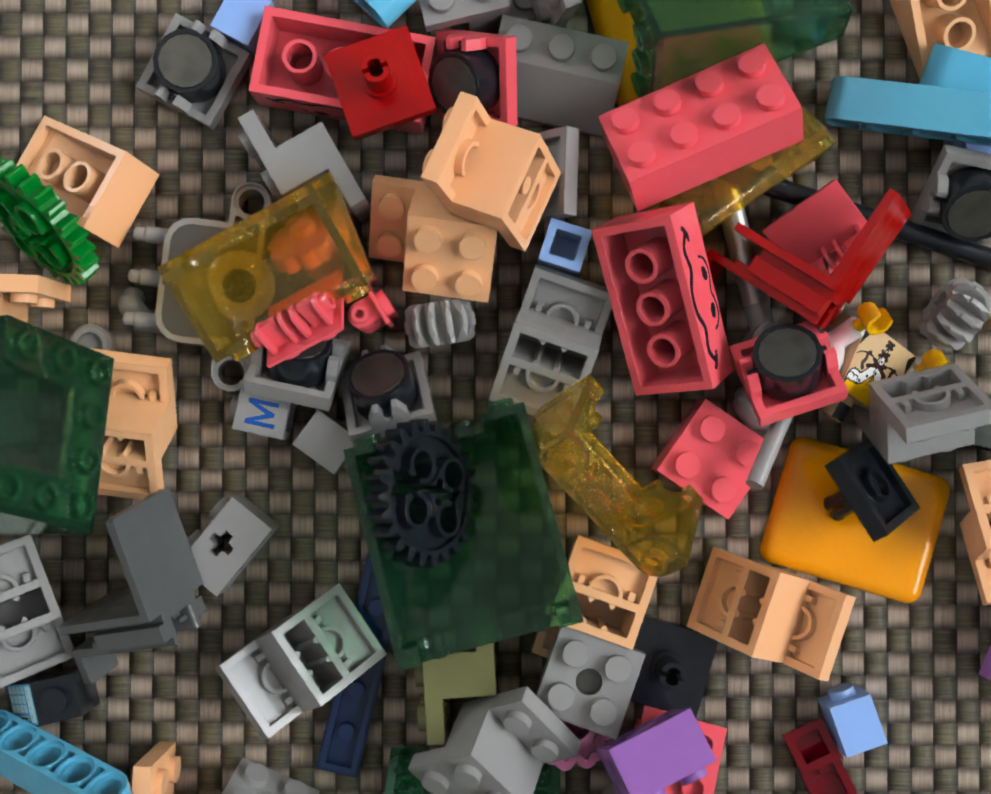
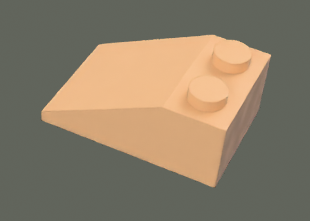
[890,0,991,79]
[16,115,160,248]

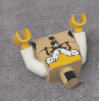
[819,302,951,423]

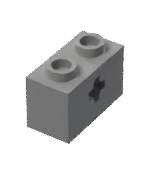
[188,494,280,597]

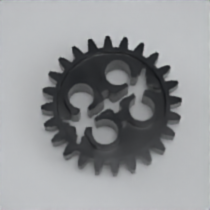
[363,418,479,568]

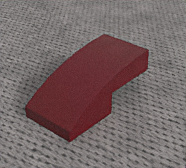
[782,717,858,794]

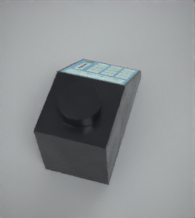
[6,666,100,726]

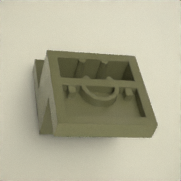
[415,592,497,745]

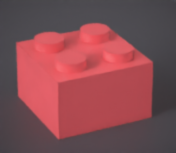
[650,399,764,520]

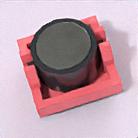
[428,29,518,126]
[729,320,848,427]

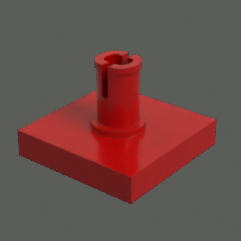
[323,25,437,141]

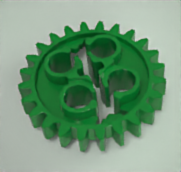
[0,157,100,286]

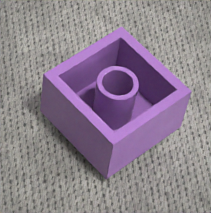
[595,708,717,794]

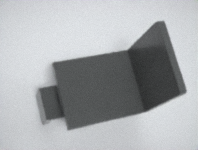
[57,488,207,684]

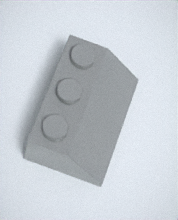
[498,14,629,138]

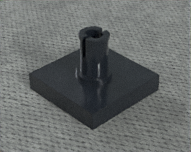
[823,438,920,542]
[630,614,718,718]

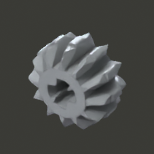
[918,276,991,352]
[404,299,476,348]

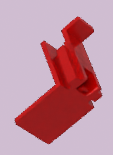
[706,189,911,331]

